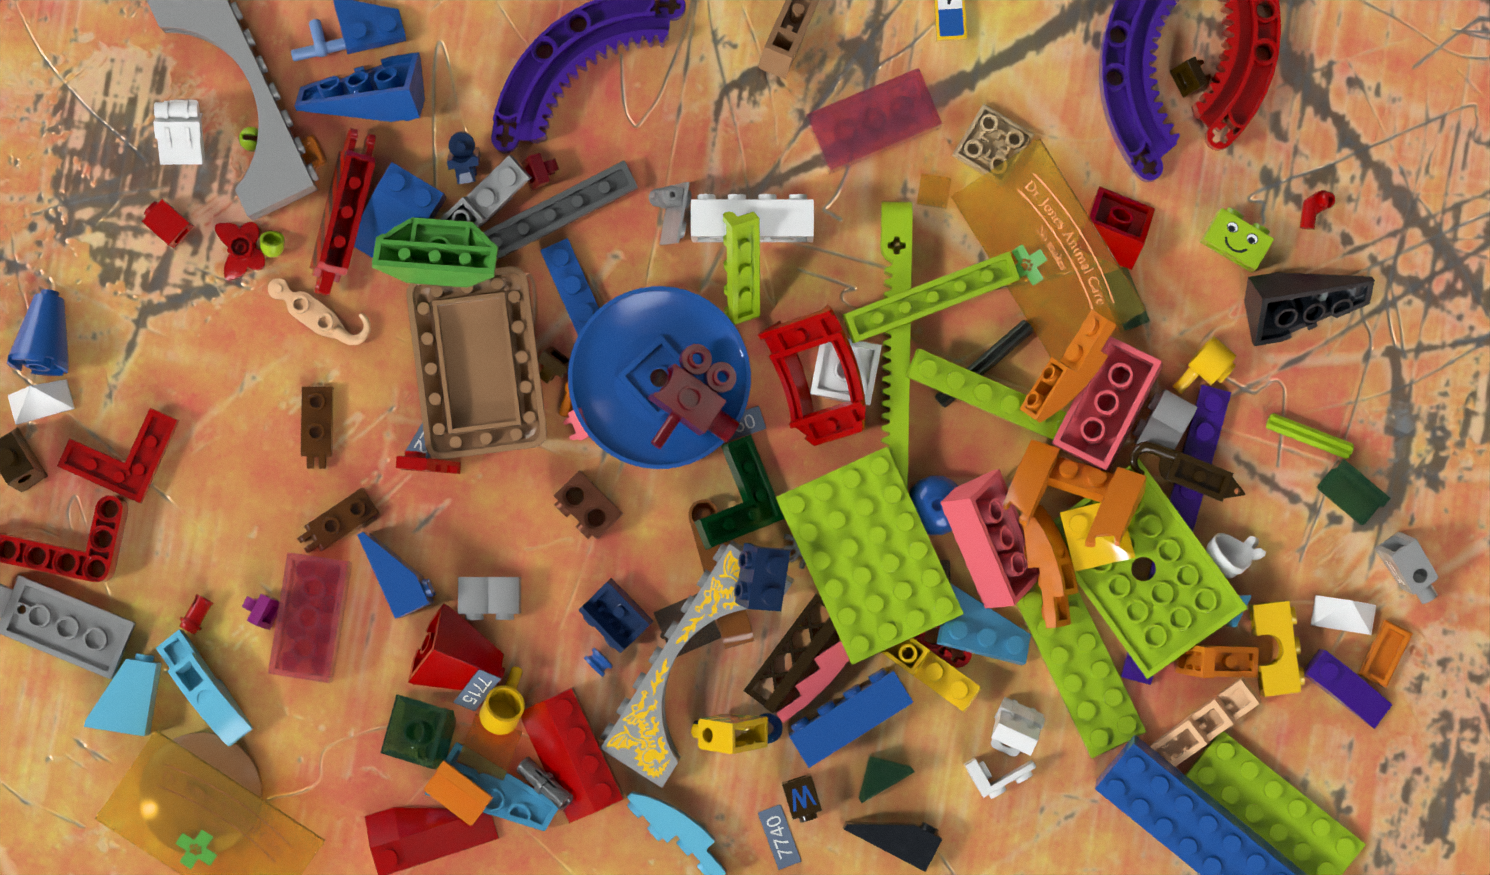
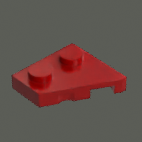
[396,451,461,474]

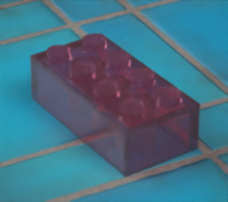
[806,68,942,175]
[268,552,352,683]

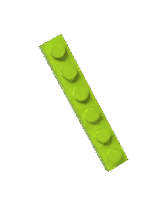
[842,251,1020,343]
[905,349,1067,440]

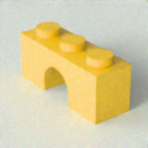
[1248,601,1305,697]

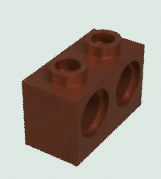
[554,470,623,539]

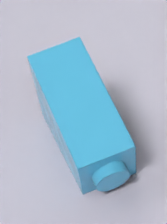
[84,653,162,736]

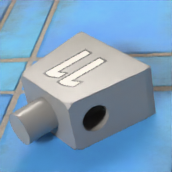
[1374,532,1438,604]

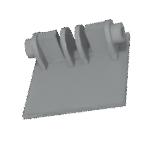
[649,182,692,245]

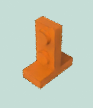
[1175,644,1259,678]

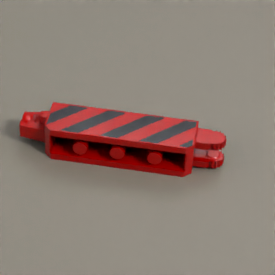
[310,128,376,296]

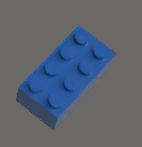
[788,668,913,768]

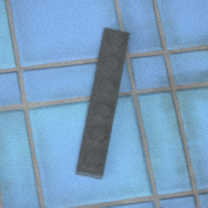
[483,160,638,260]

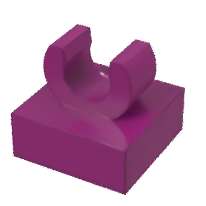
[242,594,284,630]

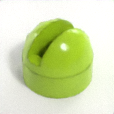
[239,127,258,152]
[260,231,284,258]

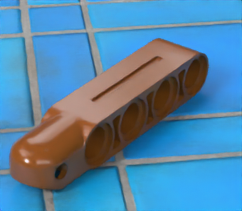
[688,499,755,649]

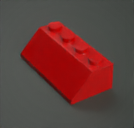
[521,687,624,823]

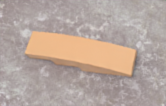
[1150,676,1262,766]

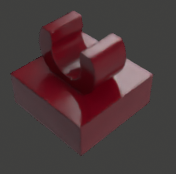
[521,153,559,191]

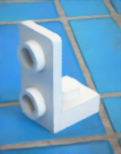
[964,758,1036,799]

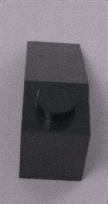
[843,822,942,872]

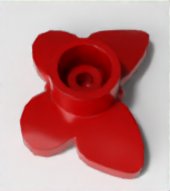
[215,222,266,281]

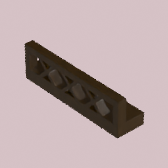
[743,593,836,713]

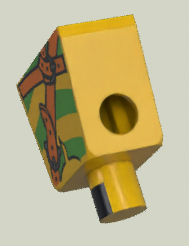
[691,714,768,754]

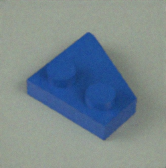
[333,0,406,54]

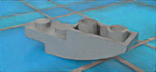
[440,155,532,229]

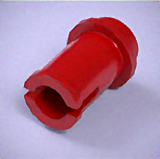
[179,594,214,635]

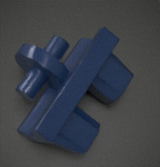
[447,131,481,184]

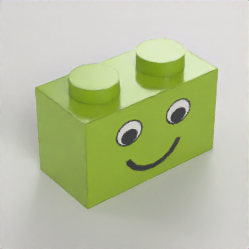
[1200,207,1274,273]

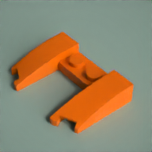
[1003,439,1147,547]

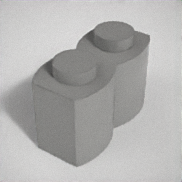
[1132,389,1198,450]
[458,577,521,620]

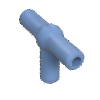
[291,19,346,61]

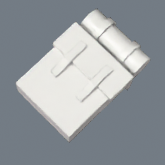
[153,100,205,165]
[991,697,1045,756]

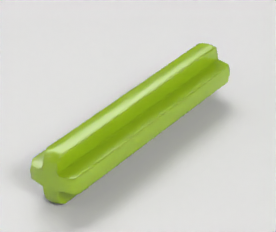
[1266,413,1354,459]

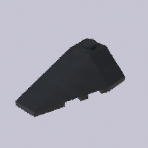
[1244,272,1375,346]

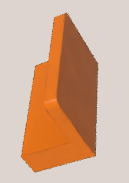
[424,760,493,825]

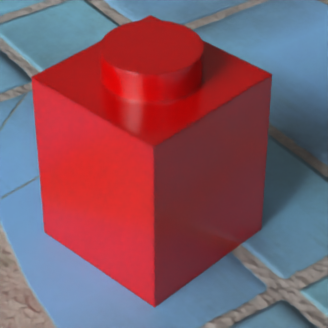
[142,199,194,248]

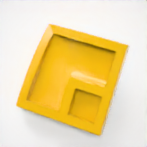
[1059,502,1136,572]

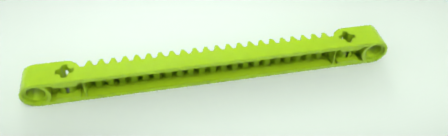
[880,201,913,491]

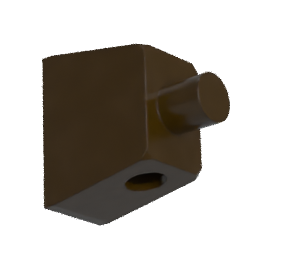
[0,427,48,492]

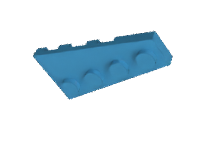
[425,742,558,831]

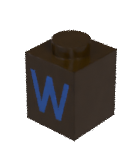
[782,774,822,823]

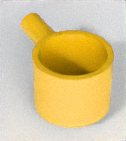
[1173,335,1237,394]
[479,666,525,735]

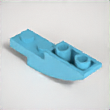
[156,629,254,747]
[627,791,726,875]

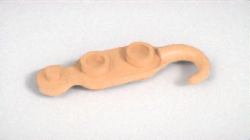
[268,278,371,345]

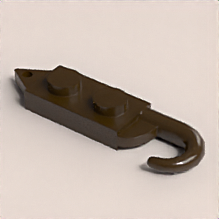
[1129,441,1245,502]

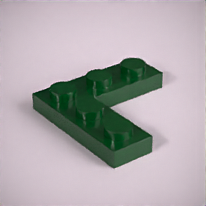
[694,434,785,550]

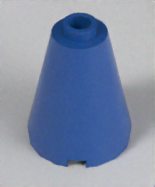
[7,289,69,376]

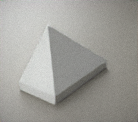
[8,379,75,425]
[1311,595,1376,635]

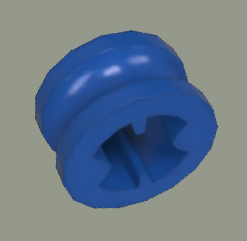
[584,647,613,677]

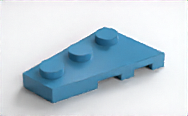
[937,584,1031,666]

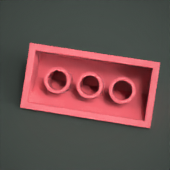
[1052,336,1163,472]
[940,469,1040,609]

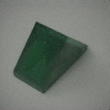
[858,754,914,803]

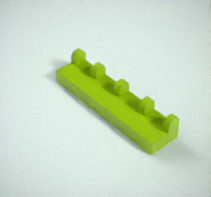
[723,211,760,325]

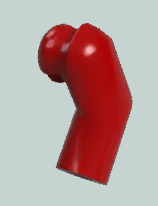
[1299,190,1335,230]

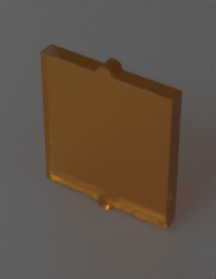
[457,713,522,780]

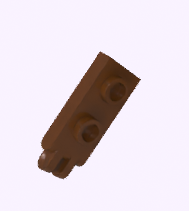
[301,387,334,469]
[297,488,379,554]

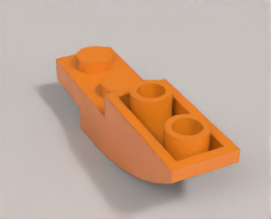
[1020,310,1116,423]
[1021,505,1078,628]

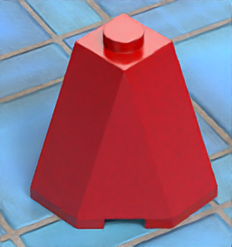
[408,603,505,691]

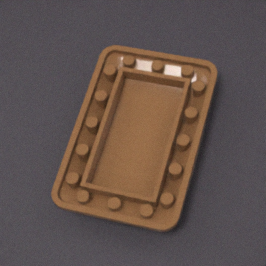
[406,266,547,459]

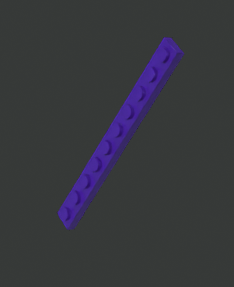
[1120,384,1231,685]

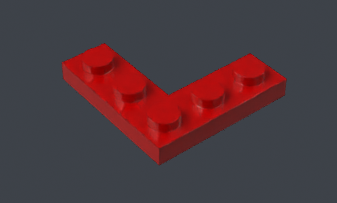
[57,408,180,503]

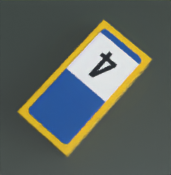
[934,0,967,42]

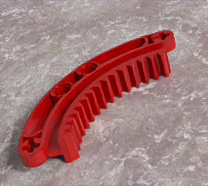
[1191,0,1281,151]

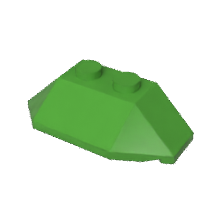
[372,217,498,288]

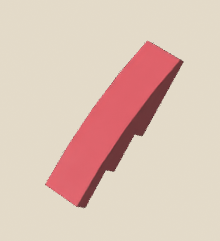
[776,640,849,723]

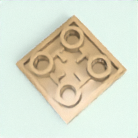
[952,104,1035,187]

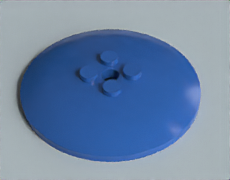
[568,286,751,469]

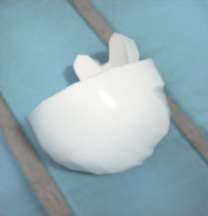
[1206,533,1266,578]

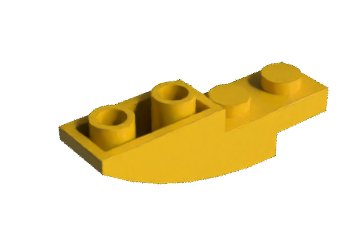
[881,638,982,713]

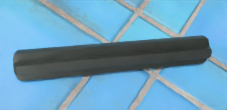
[935,320,1034,408]

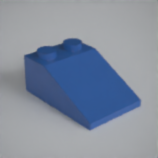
[354,162,447,258]
[357,532,437,619]

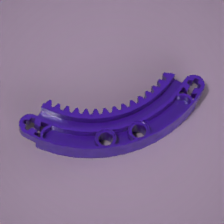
[491,0,686,154]
[1099,0,1180,182]

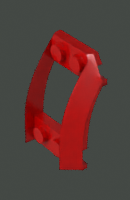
[758,304,866,446]

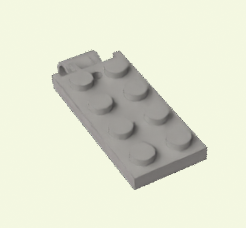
[0,575,136,679]

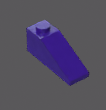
[1303,649,1392,729]

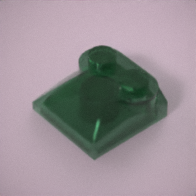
[380,694,456,770]

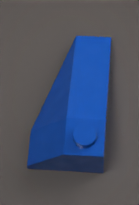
[294,52,425,122]

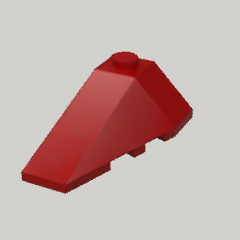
[365,807,499,875]

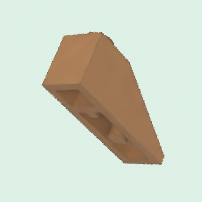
[758,0,819,79]

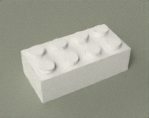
[691,194,814,242]

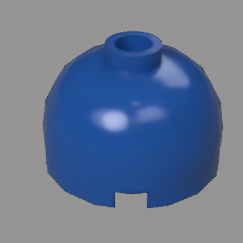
[909,476,958,535]

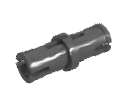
[516,757,573,810]

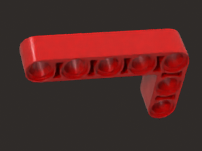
[0,495,128,582]

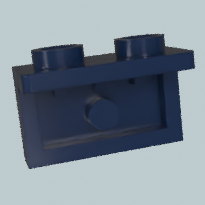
[734,543,791,612]
[579,578,654,653]

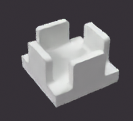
[810,338,882,406]

